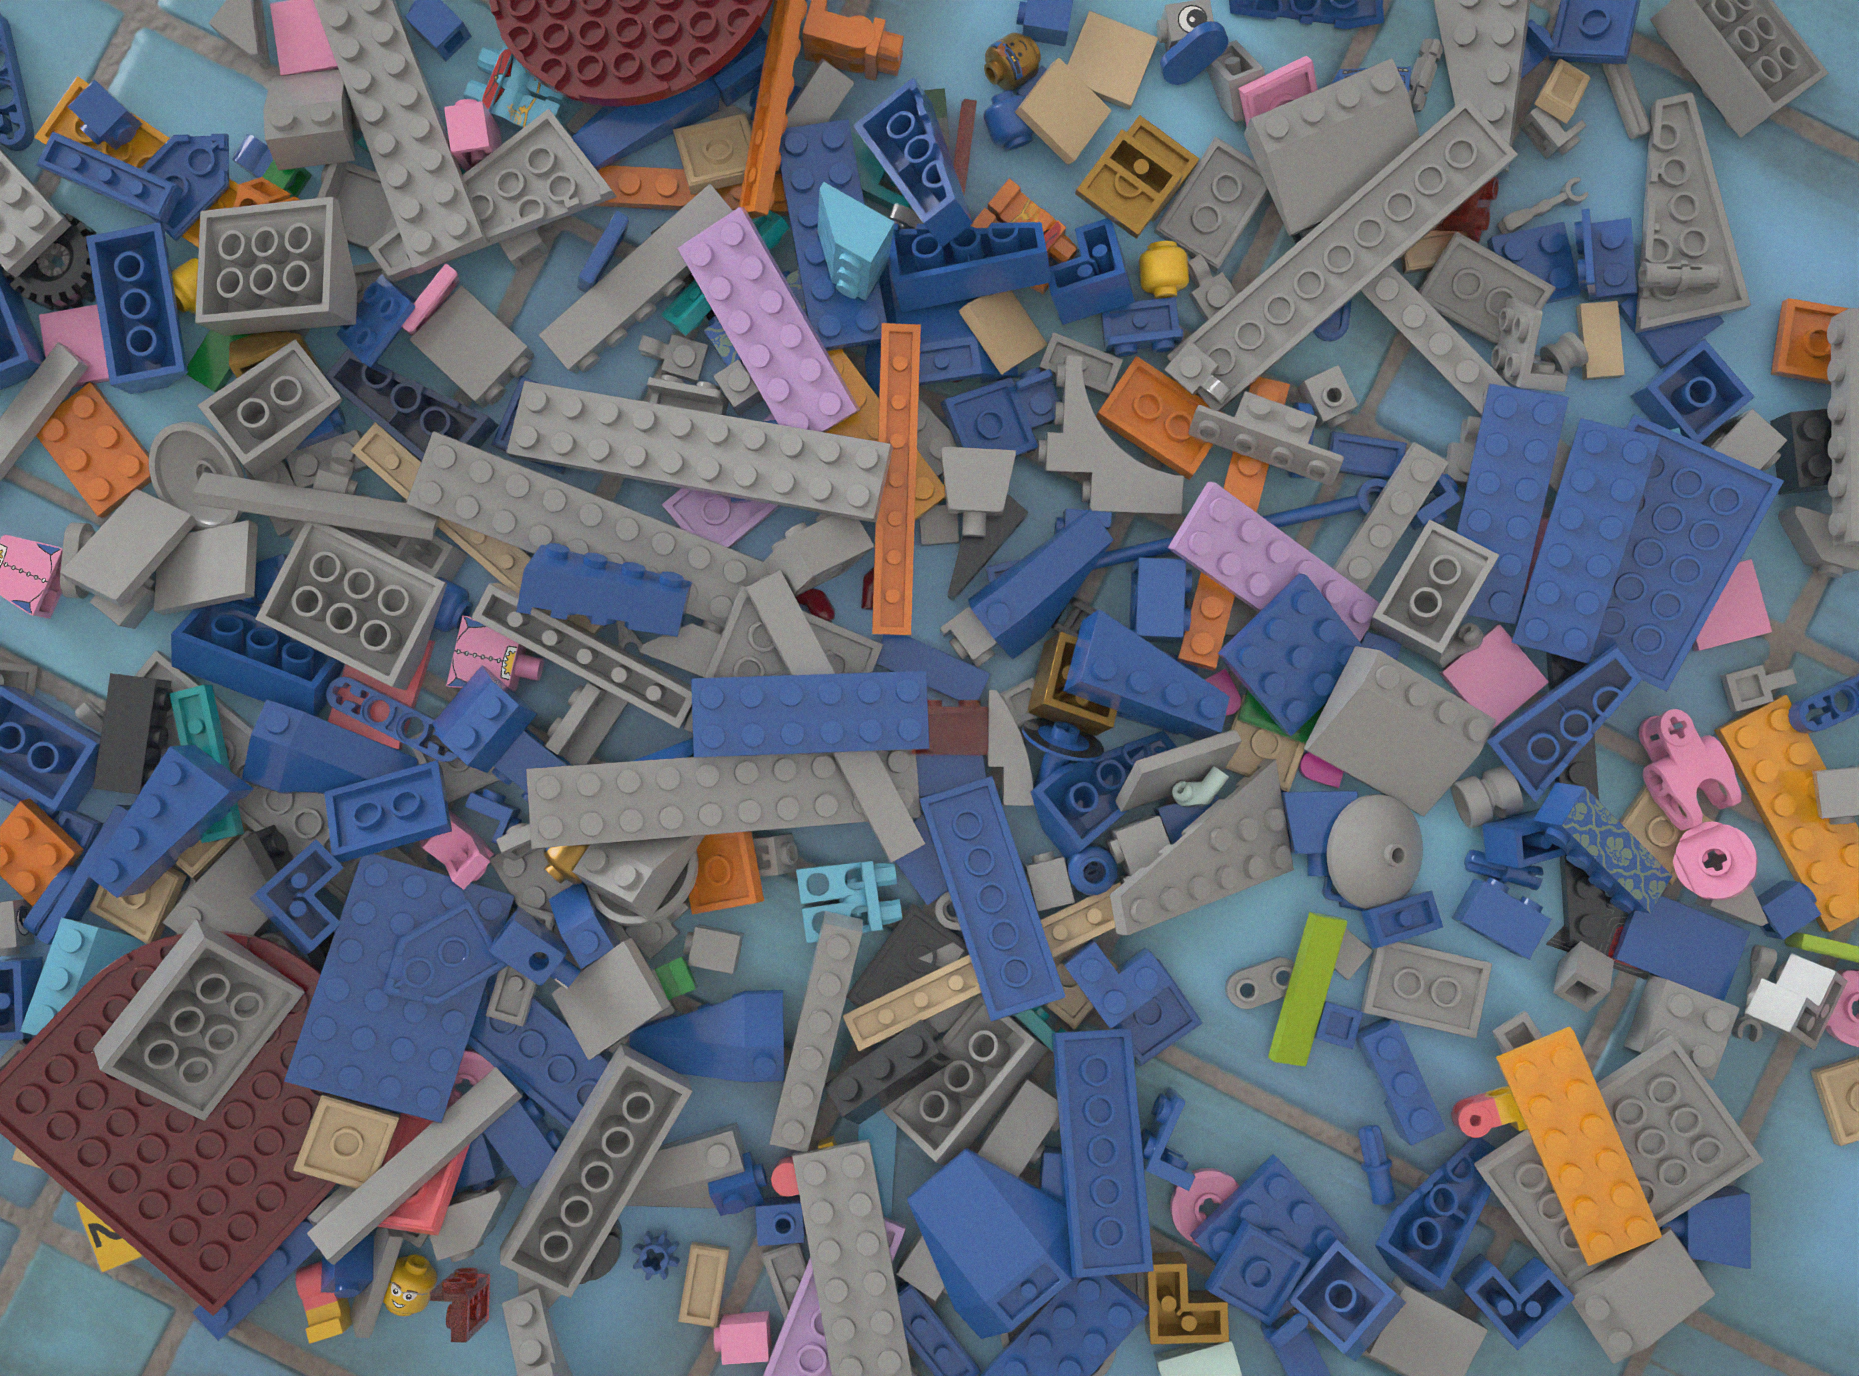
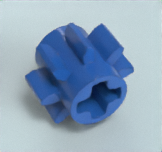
[632,1230,680,1281]

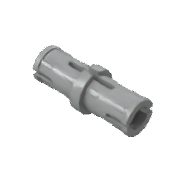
[1638,260,1723,291]

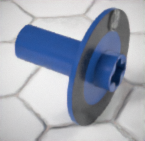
[1022,718,1104,789]

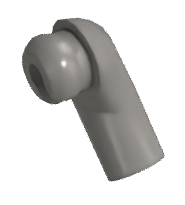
[1433,623,1484,669]

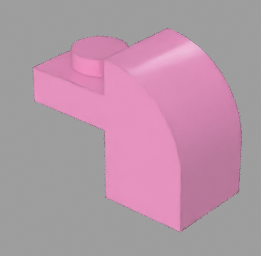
[420,810,494,890]

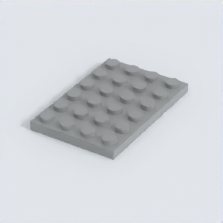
[1474,1034,1764,1287]

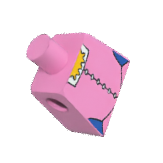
[0,535,63,619]
[446,616,544,692]

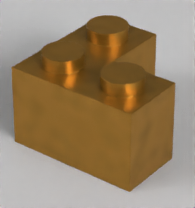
[1027,632,1117,736]
[1144,1252,1229,1344]

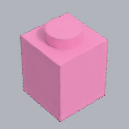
[714,1311,772,1365]

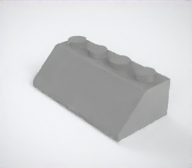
[883,993,1049,1165]

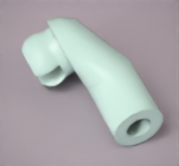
[1172,766,1229,807]

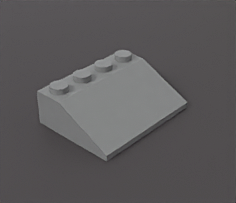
[1650,0,1829,138]
[1244,58,1420,237]
[195,197,357,336]
[256,521,447,690]
[1304,646,1497,816]
[93,919,305,1121]

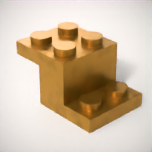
[1075,115,1200,239]

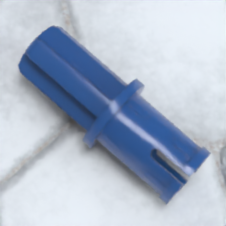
[1464,849,1544,891]
[1358,1125,1397,1205]

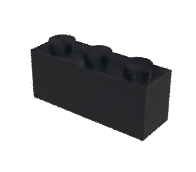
[93,673,173,794]
[825,1020,954,1125]

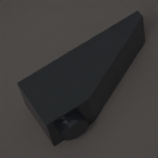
[948,494,1028,601]

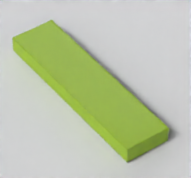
[1268,912,1348,1067]

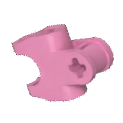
[1639,709,1741,831]

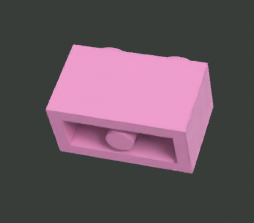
[444,99,502,171]

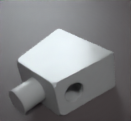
[941,447,1016,537]

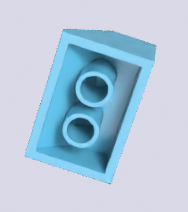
[817,182,895,301]
[20,917,146,1036]

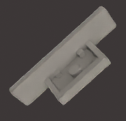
[1188,391,1344,486]
[545,682,629,766]

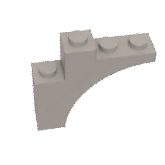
[1038,355,1184,514]
[502,1289,573,1376]

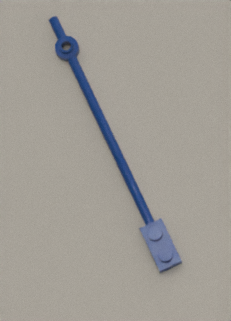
[985,478,1433,583]

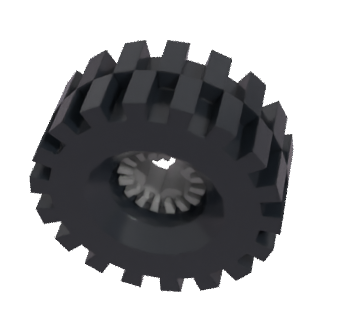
[2,210,97,311]

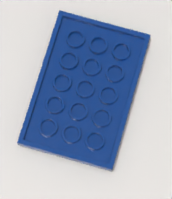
[1592,414,1784,692]
[284,854,514,1123]

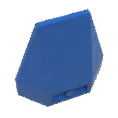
[865,257,1019,398]
[907,1148,1074,1339]

